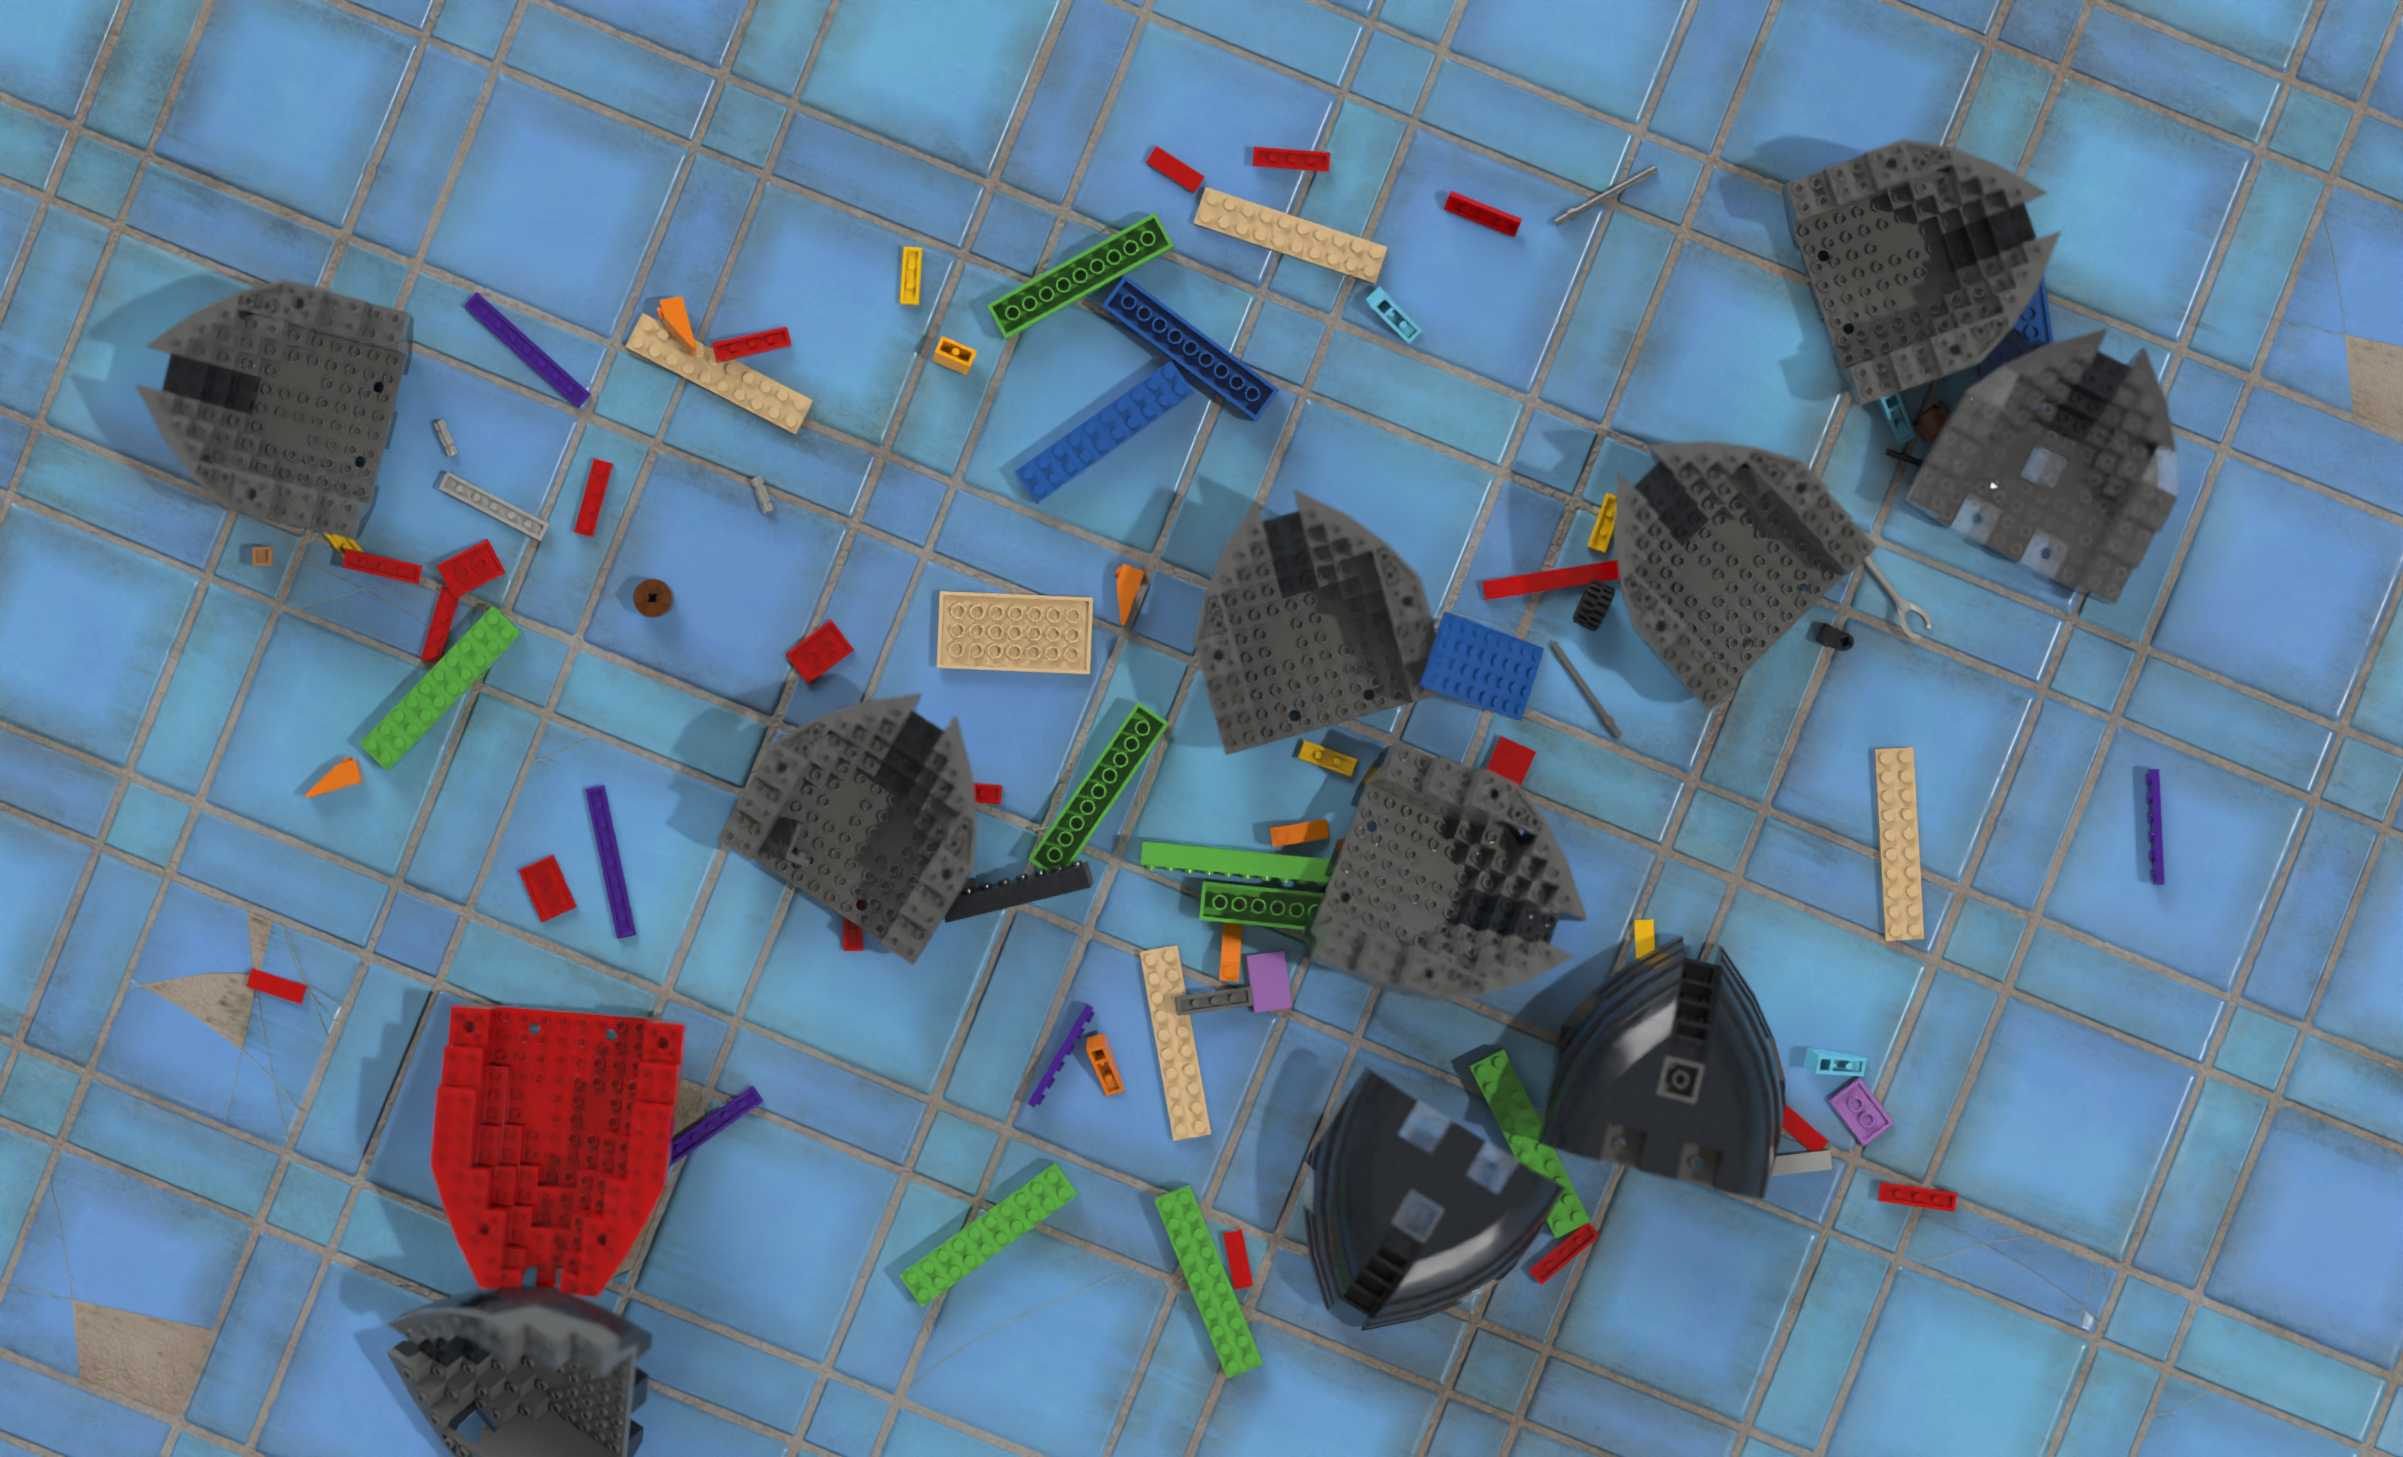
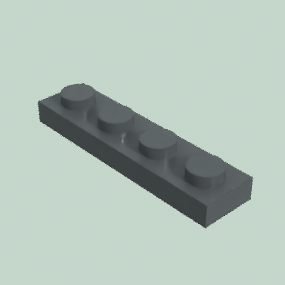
[1174,986,1253,1016]

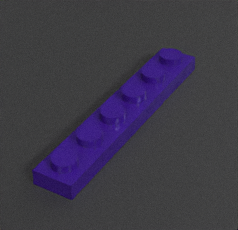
[2145,769,2165,885]
[1027,1004,1095,1107]

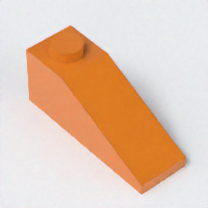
[656,296,696,356]
[1115,563,1145,626]
[305,757,365,798]
[1270,819,1329,847]
[1219,922,1243,982]
[1086,1033,1125,1096]

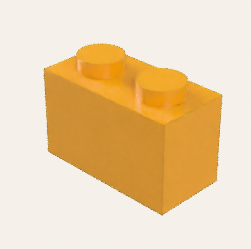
[932,336,977,376]

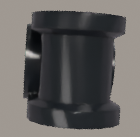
[1815,623,1854,651]

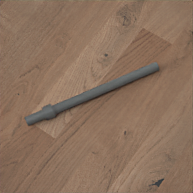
[1553,166,1658,226]
[1550,642,1622,740]

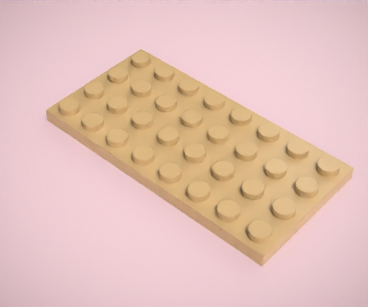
[937,591,1093,674]

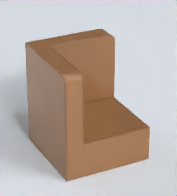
[252,546,276,567]

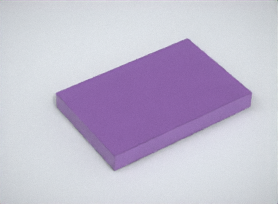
[1246,950,1293,1013]
[1828,1077,1894,1146]

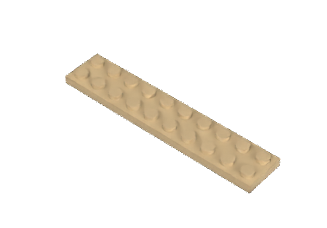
[1194,187,1388,284]
[625,313,813,435]
[1874,747,1924,941]
[1140,945,1211,1141]

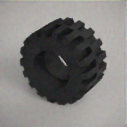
[1573,579,1615,632]

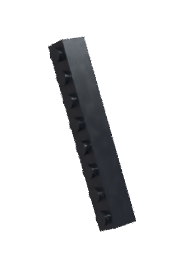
[944,860,1094,923]

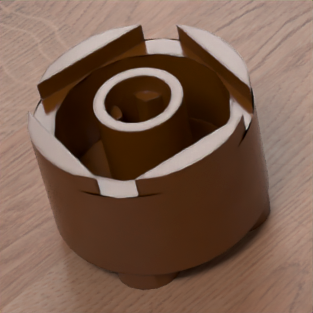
[1911,400,1950,444]
[633,579,674,618]

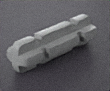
[434,420,458,457]
[752,476,774,514]

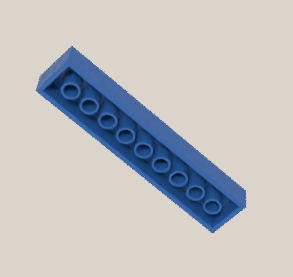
[1102,275,1279,422]
[1015,360,1194,504]

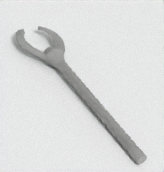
[1863,556,1932,639]

